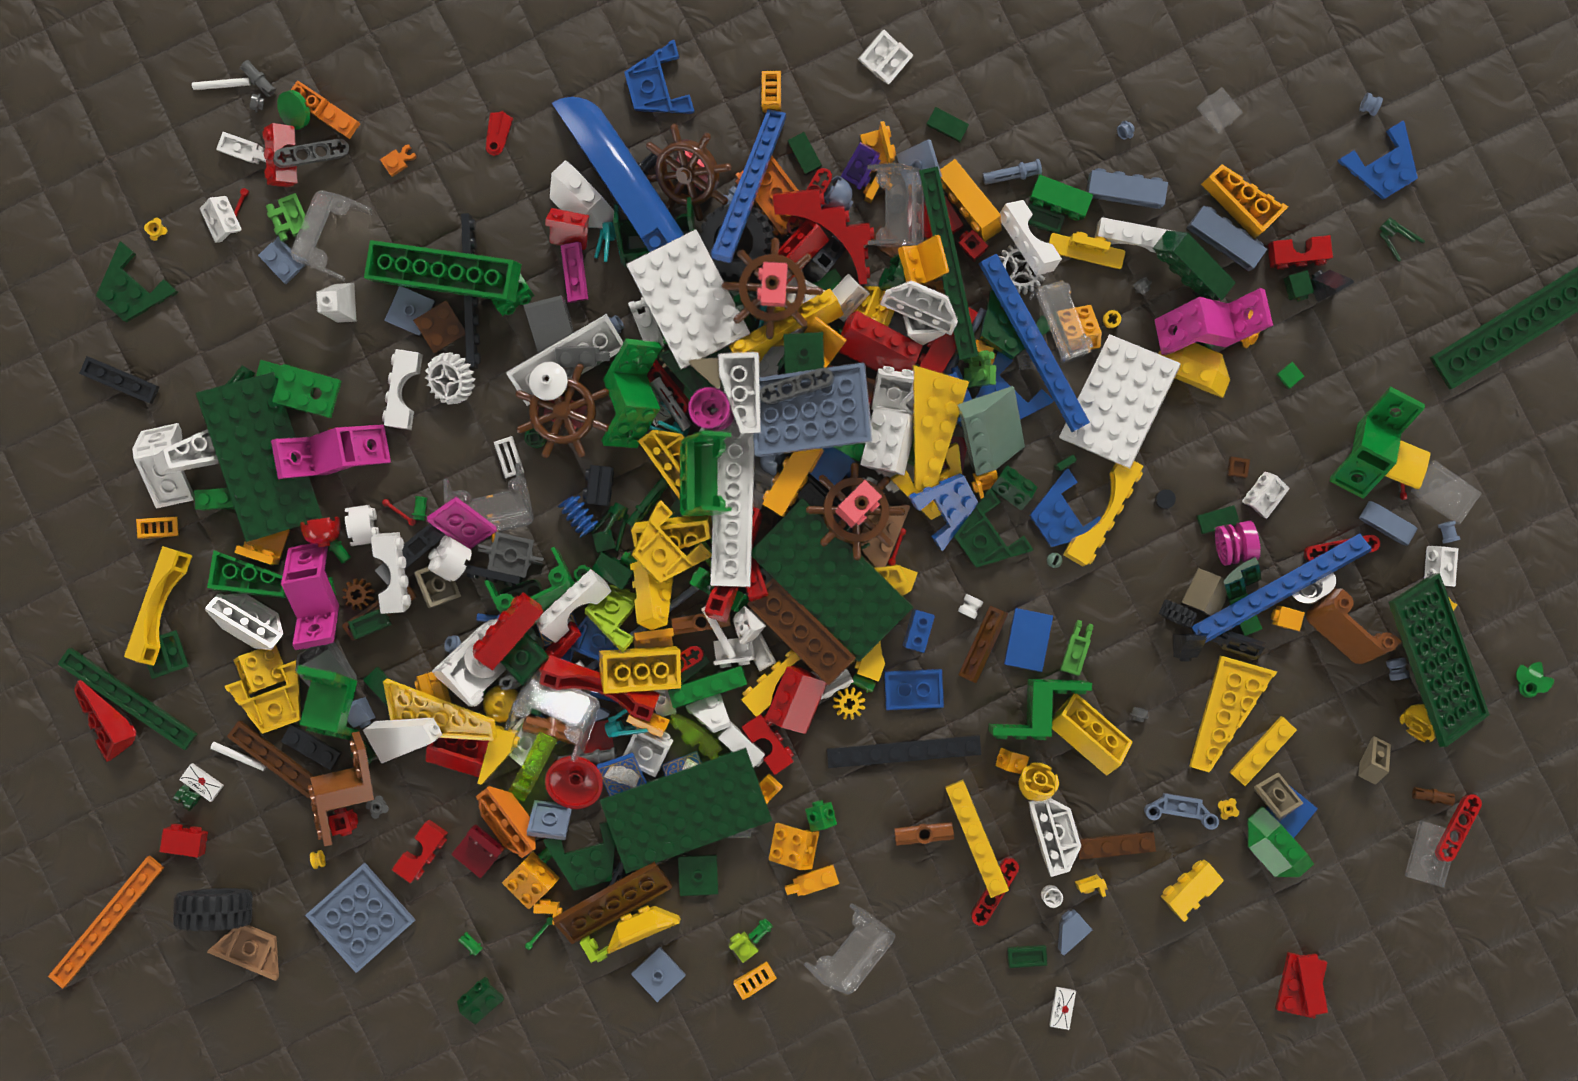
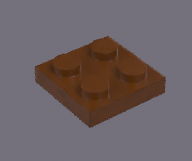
[413,301,465,354]

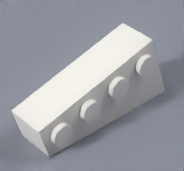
[153,429,219,475]

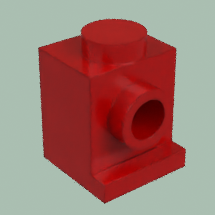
[958,230,988,262]

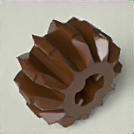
[342,578,375,611]

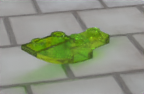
[670,713,723,759]
[508,731,557,802]

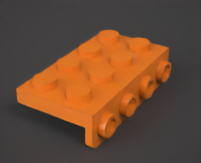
[735,156,804,239]

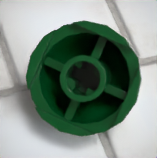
[879,254,906,291]

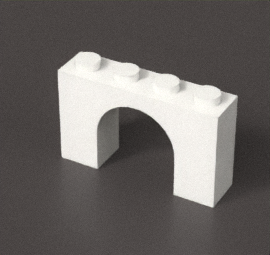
[688,721,765,768]

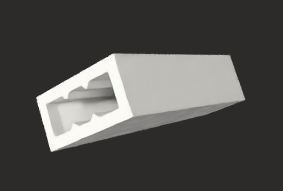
[317,283,357,323]
[363,718,443,764]

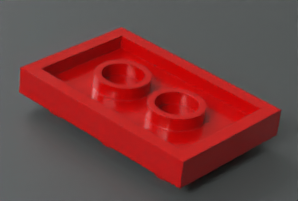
[1275,952,1327,1019]

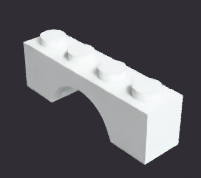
[1000,200,1062,275]
[1095,217,1171,253]
[382,349,423,430]
[371,532,411,614]
[536,570,612,643]

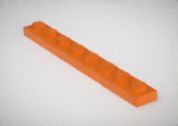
[48,856,165,989]

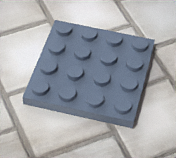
[305,863,415,973]

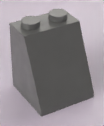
[524,295,574,353]
[295,641,357,687]

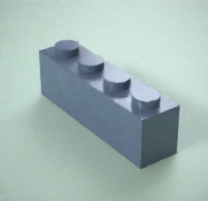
[1086,168,1168,209]
[1186,206,1267,271]

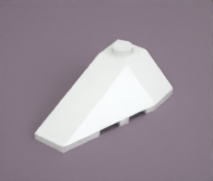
[719,352,760,433]

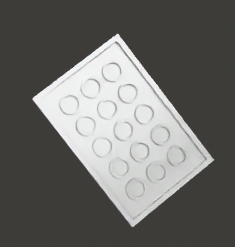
[627,230,750,369]
[1059,334,1181,469]

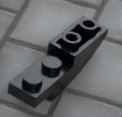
[375,524,445,585]

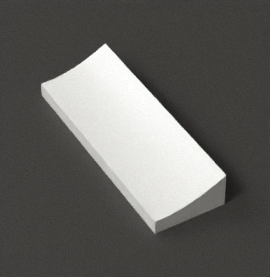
[506,314,623,406]

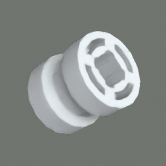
[958,594,983,619]
[1041,885,1063,908]

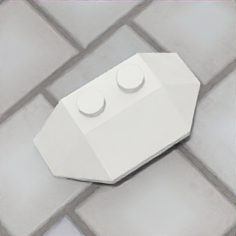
[550,160,614,229]
[880,281,958,335]
[205,594,283,650]
[1029,798,1081,877]

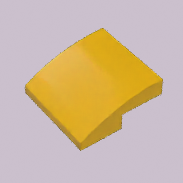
[853,286,895,327]
[1385,440,1430,490]

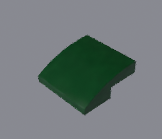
[1223,557,1262,600]
[147,630,189,679]

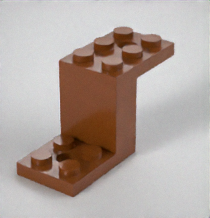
[308,731,374,847]

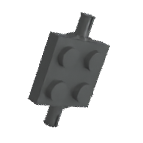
[477,532,544,578]

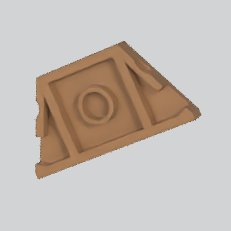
[860,504,910,568]
[207,925,279,981]

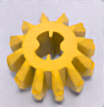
[833,687,865,720]

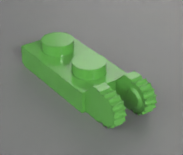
[1060,620,1093,676]

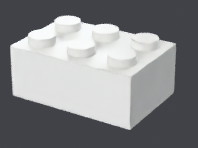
[861,408,914,475]

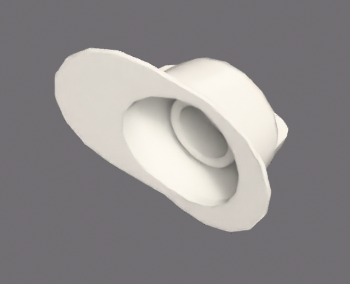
[1292,573,1336,604]

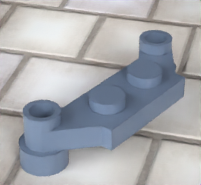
[1144,793,1219,830]

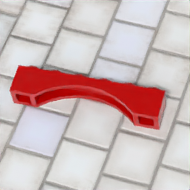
[704,507,763,623]
[539,655,660,722]

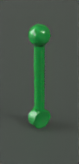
[525,917,553,950]

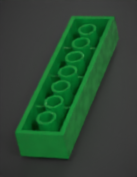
[364,240,522,303]

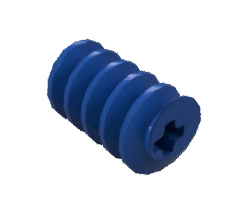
[558,495,598,538]

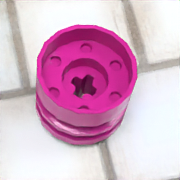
[689,387,734,431]
[1215,521,1260,566]

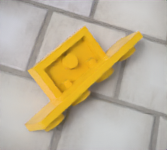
[1049,232,1125,269]

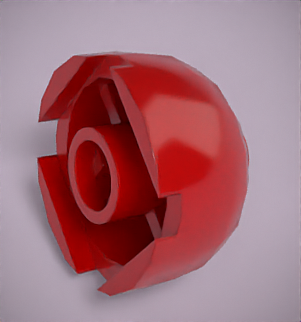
[300,517,341,548]

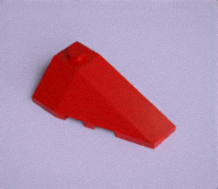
[74,680,136,762]

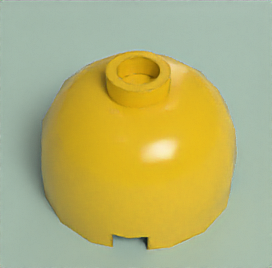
[483,685,522,723]
[1400,704,1436,742]
[1019,762,1059,801]

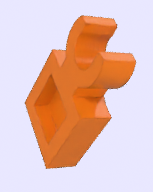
[380,144,417,177]

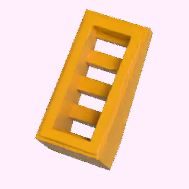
[762,71,781,113]
[136,517,179,539]
[733,961,777,1000]

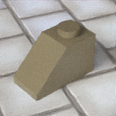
[1358,736,1391,785]

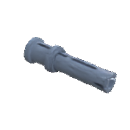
[983,159,1042,185]

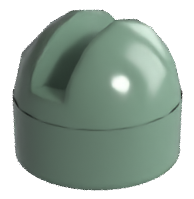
[1046,553,1063,568]

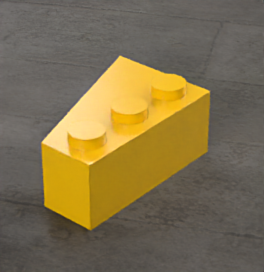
[630,561,673,631]
[1160,860,1224,922]

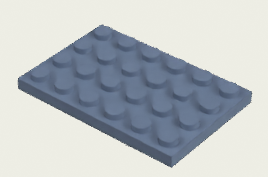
[753,363,872,457]

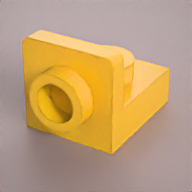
[1075,874,1107,897]

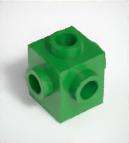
[805,800,837,831]

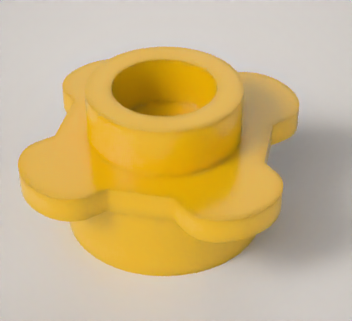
[144,218,167,241]
[1218,798,1239,820]

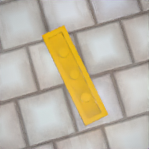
[1229,716,1297,786]

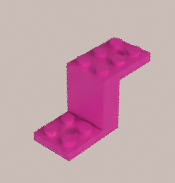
[1154,288,1273,356]
[271,425,391,479]
[281,543,339,650]

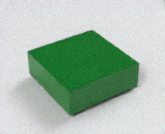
[1276,362,1304,389]

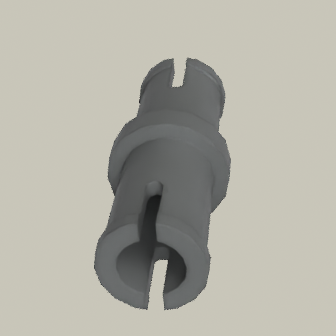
[240,60,276,97]

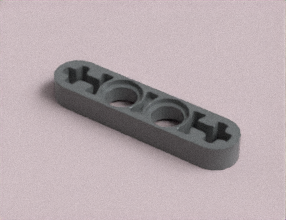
[273,139,349,168]
[759,368,834,405]

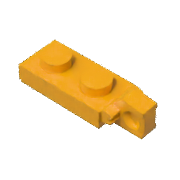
[785,865,839,896]

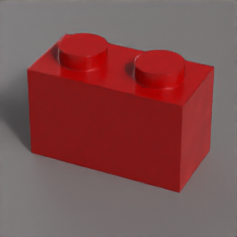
[160,824,208,857]

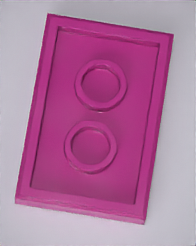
[427,497,497,549]

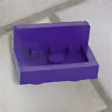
[841,142,881,190]

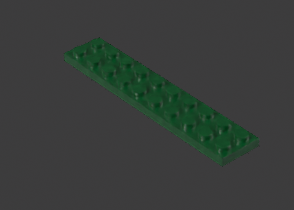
[1429,266,1578,390]

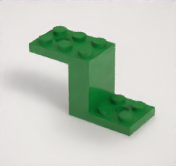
[601,338,662,448]
[256,360,342,418]
[1330,386,1425,499]
[296,665,360,740]
[988,679,1092,740]

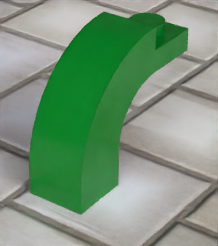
[690,567,750,612]

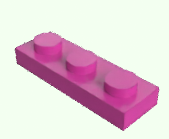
[561,242,588,303]

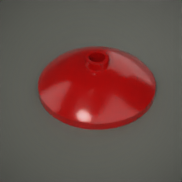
[545,756,603,809]

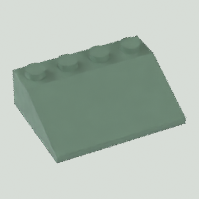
[958,386,1025,476]

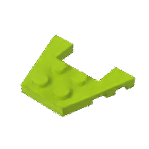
[585,584,637,653]

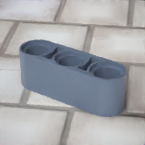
[1359,501,1417,546]

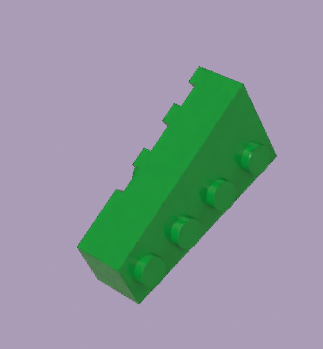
[207,550,288,599]

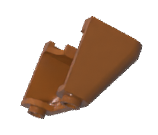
[1306,589,1401,664]

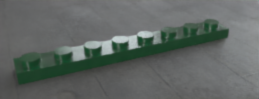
[58,648,198,750]

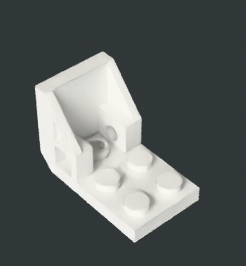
[132,423,195,508]

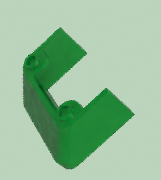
[680,431,732,516]
[485,547,575,629]

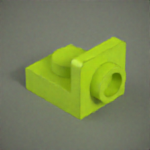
[729,931,758,963]
[580,935,608,963]

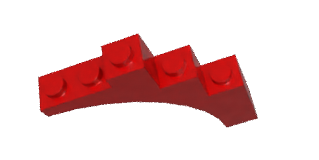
[773,189,875,285]

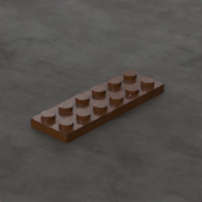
[747,578,856,686]
[553,862,673,944]

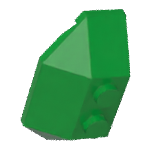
[1248,806,1314,877]

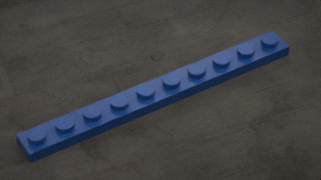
[711,109,786,263]
[979,254,1090,432]
[1191,534,1371,643]

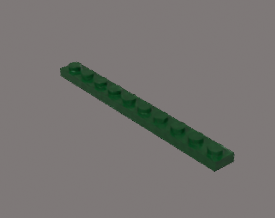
[919,166,979,361]

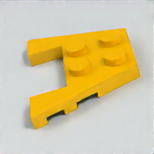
[890,442,962,520]
[632,501,712,583]
[225,660,301,734]

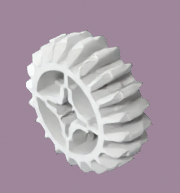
[999,244,1046,295]
[425,352,475,404]

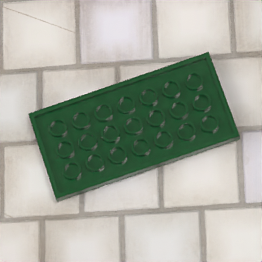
[195,372,323,542]
[751,498,914,662]
[1388,573,1490,747]
[600,747,772,873]

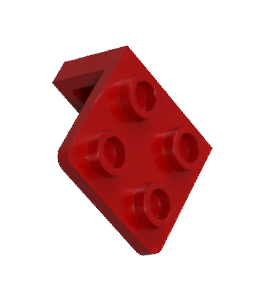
[545,208,589,250]

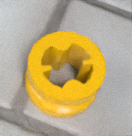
[1102,310,1121,328]
[310,850,326,869]

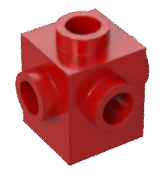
[328,807,358,837]

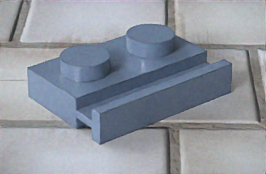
[258,237,306,284]

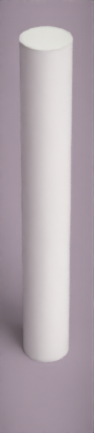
[192,78,251,90]
[701,606,736,659]
[211,742,266,771]

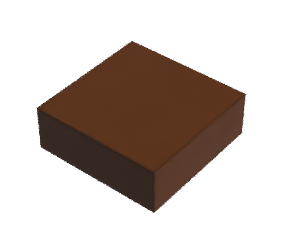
[1227,456,1250,479]

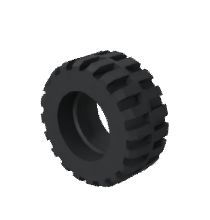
[699,204,775,279]
[173,888,253,931]

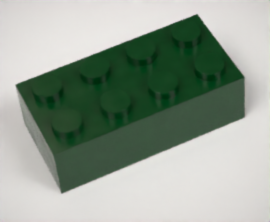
[1152,230,1236,301]

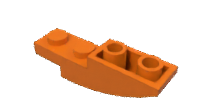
[291,80,360,139]

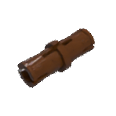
[1412,787,1455,806]

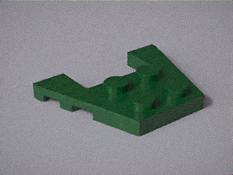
[96,241,178,322]
[979,287,1056,360]
[659,345,731,395]
[954,488,1034,568]
[542,821,615,891]

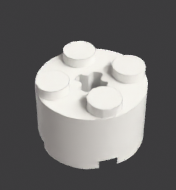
[345,505,379,546]
[428,535,471,582]

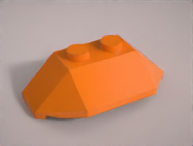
[476,786,536,858]

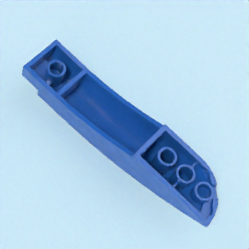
[552,97,684,252]

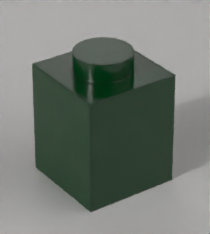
[1283,270,1314,302]

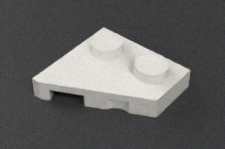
[686,694,731,733]

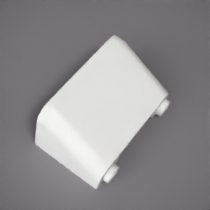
[432,619,506,707]

